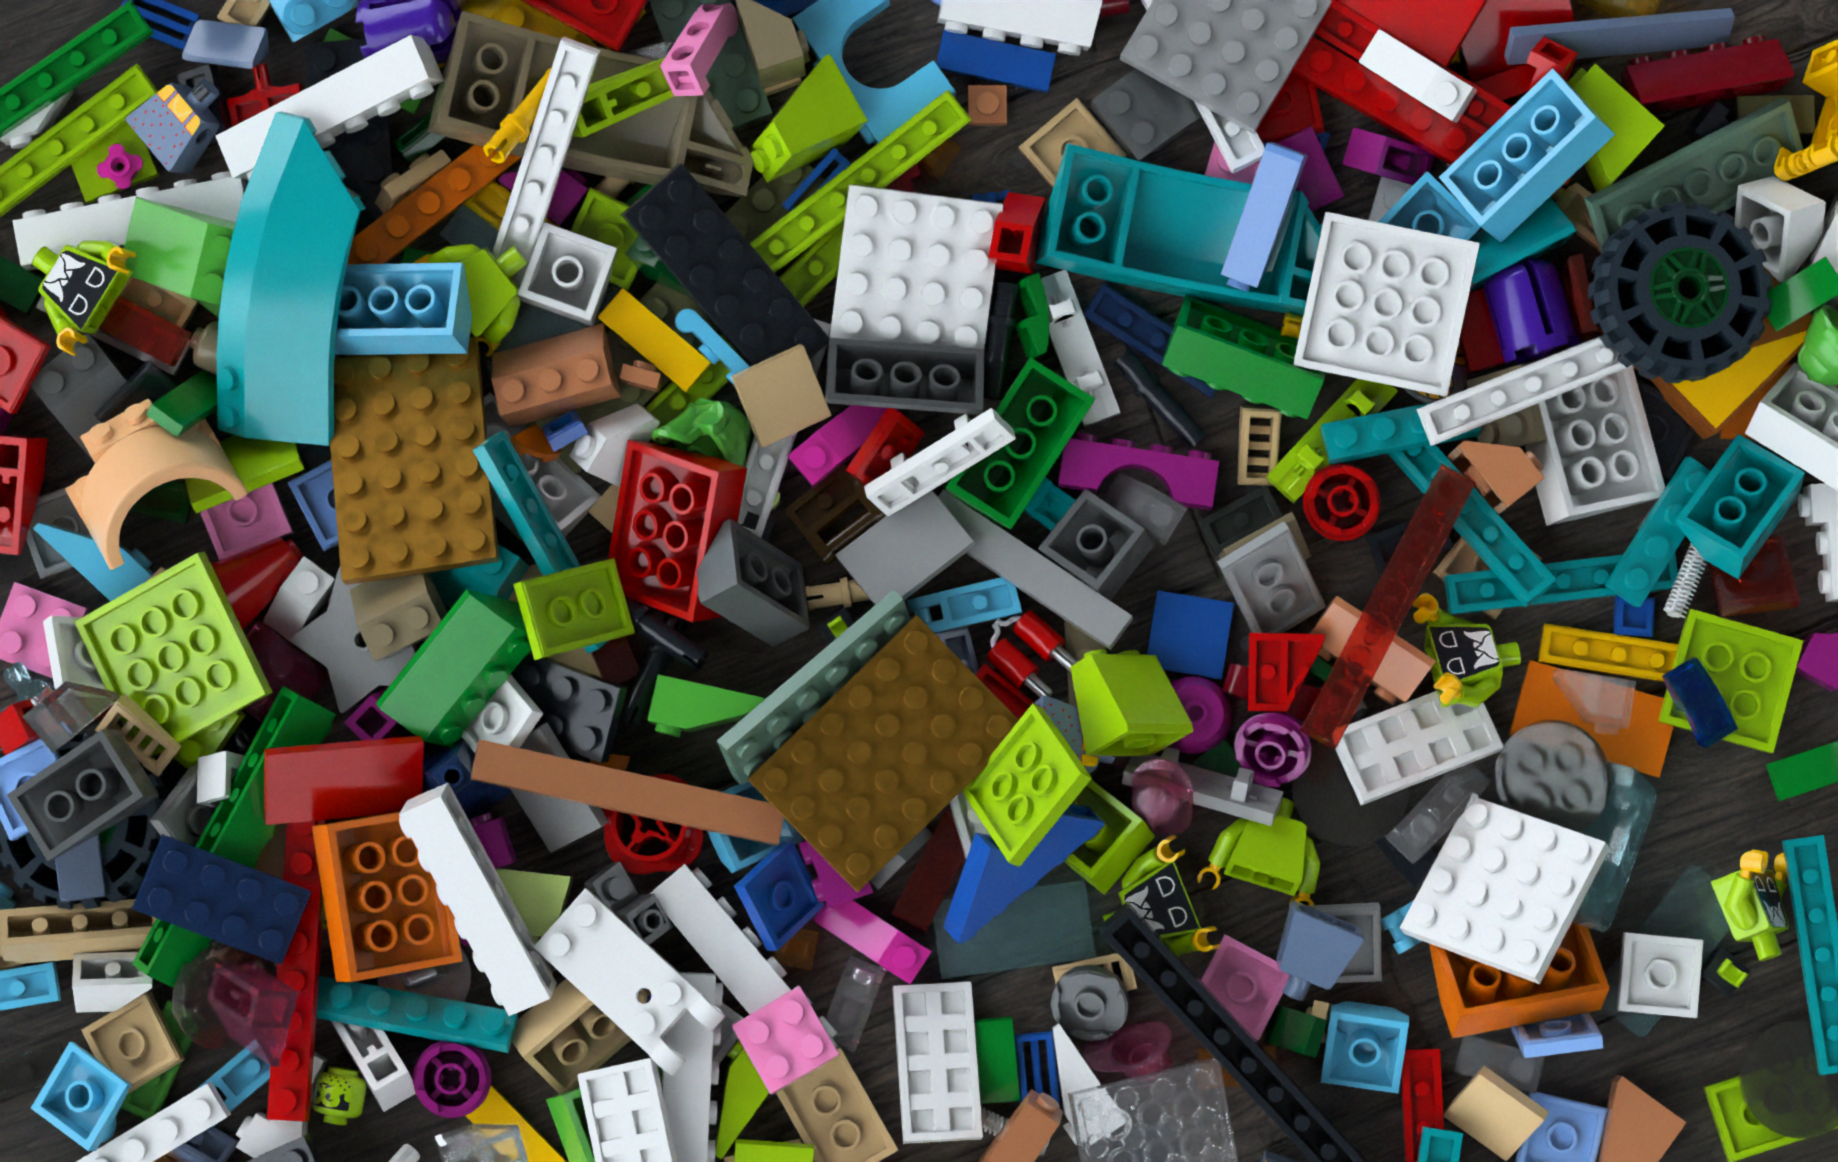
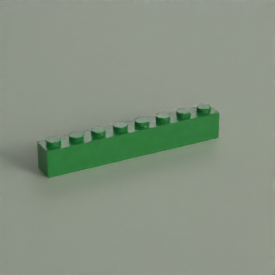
[132,686,336,993]

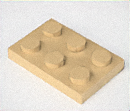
[776,1047,899,1162]

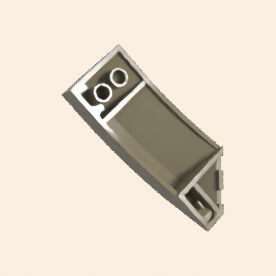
[428,11,754,197]

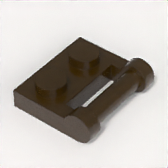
[783,463,887,565]

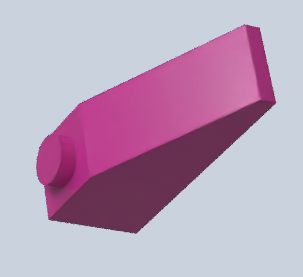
[788,405,902,488]
[813,900,931,984]

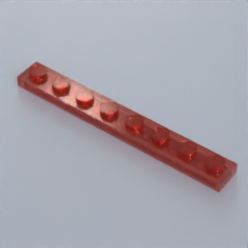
[1299,464,1476,750]

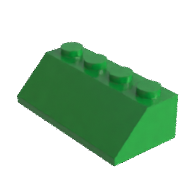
[1162,295,1326,420]
[945,357,1095,530]
[376,589,531,747]

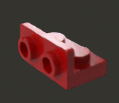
[846,408,925,486]

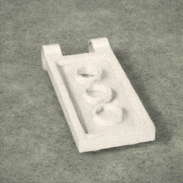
[533,888,725,1076]

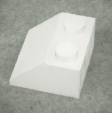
[1734,176,1826,283]
[517,222,618,326]

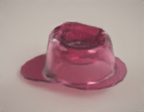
[1132,759,1193,835]
[1083,1022,1173,1083]

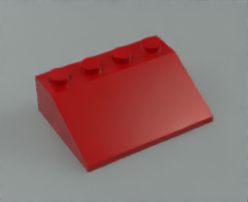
[608,439,747,622]

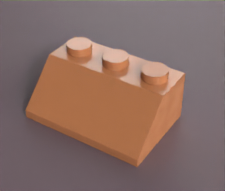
[491,323,621,428]
[1447,441,1544,514]
[1309,596,1436,705]

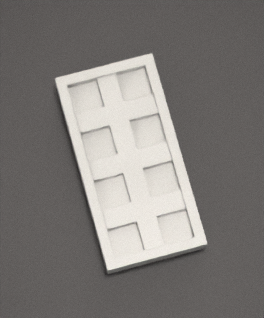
[1329,691,1504,805]
[892,982,983,1144]
[577,1058,677,1162]

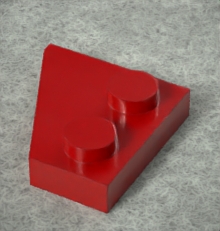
[1248,633,1326,712]

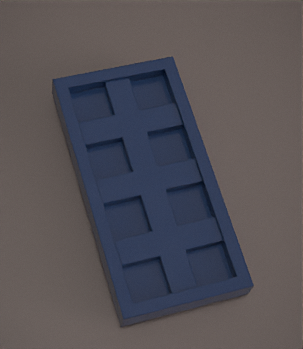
[132,834,312,965]

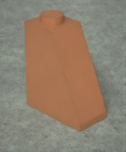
[1597,1075,1687,1162]
[978,1089,1064,1162]

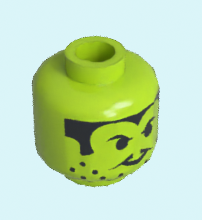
[312,1066,367,1125]

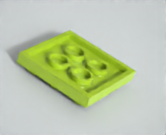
[1658,609,1804,754]
[962,703,1092,867]

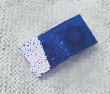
[1662,657,1738,748]

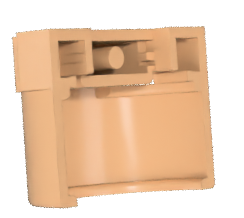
[65,398,249,570]

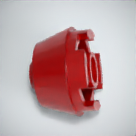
[1303,464,1381,541]

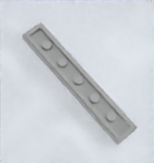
[938,490,1133,650]

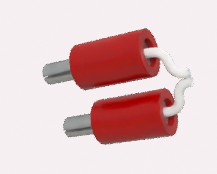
[986,610,1078,697]

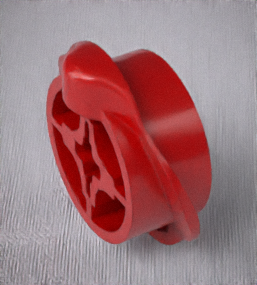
[601,774,703,875]

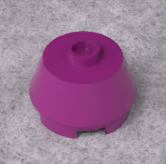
[1169,676,1232,754]
[1234,711,1311,787]
[413,1041,491,1118]

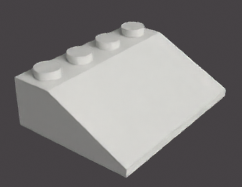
[1525,366,1665,526]

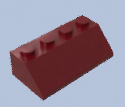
[1620,35,1794,114]

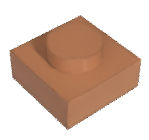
[968,85,1007,126]
[619,360,663,393]

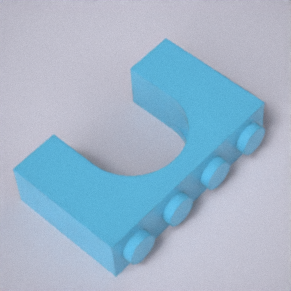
[792,0,956,145]

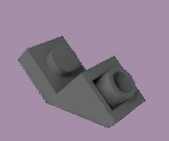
[584,862,673,944]

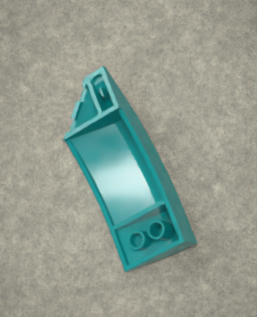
[216,111,366,446]
[1035,143,1323,315]

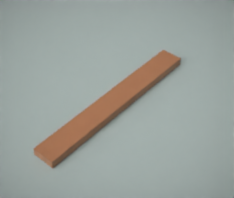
[470,740,784,846]

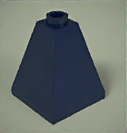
[422,737,512,819]

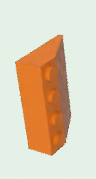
[312,812,462,982]
[1429,907,1610,1039]

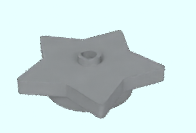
[290,566,418,713]

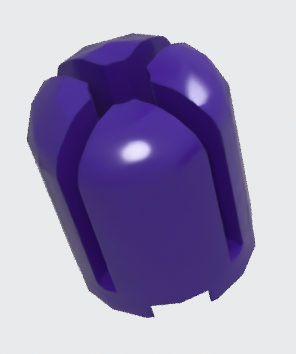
[356,0,462,64]
[1483,258,1580,365]

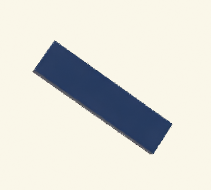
[1083,283,1217,400]

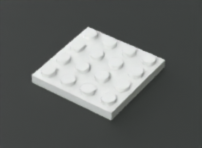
[829,184,1003,349]
[1293,212,1480,397]
[1400,795,1610,984]

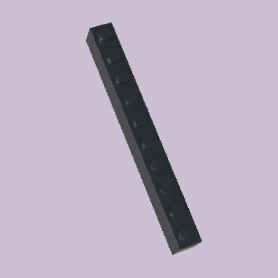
[1099,901,1369,1162]

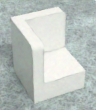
[197,751,244,808]

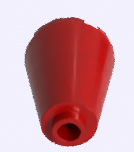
[211,537,303,630]

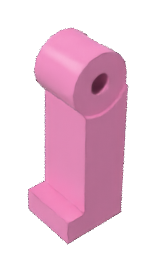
[660,3,738,96]

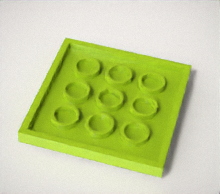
[74,552,273,758]

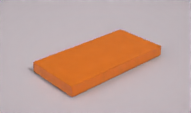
[1508,660,1674,778]

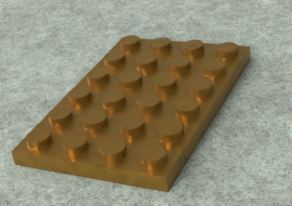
[330,337,500,585]
[747,615,1019,892]

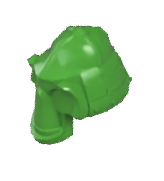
[1798,304,1838,386]
[651,398,751,467]

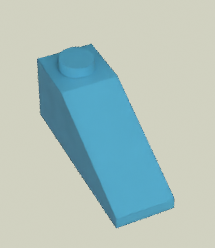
[33,521,154,601]

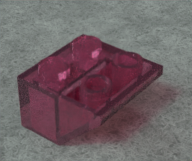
[243,620,329,723]
[207,963,298,1067]

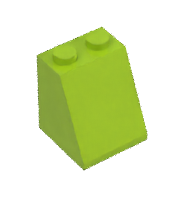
[748,54,868,183]
[1568,63,1665,192]
[1070,649,1193,756]

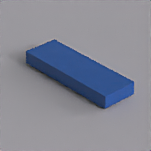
[936,30,1056,93]

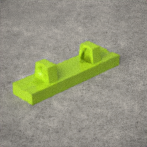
[1265,379,1398,504]

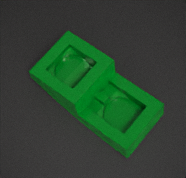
[1767,256,1838,332]
[1016,273,1049,359]
[1766,741,1838,801]
[974,1016,1020,1104]

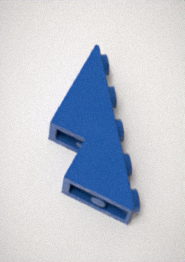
[943,804,1105,944]

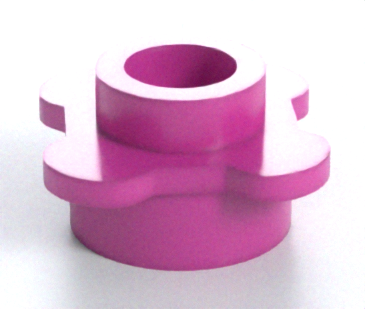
[97,144,143,189]

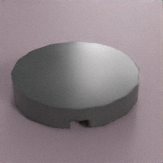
[1051,965,1130,1042]

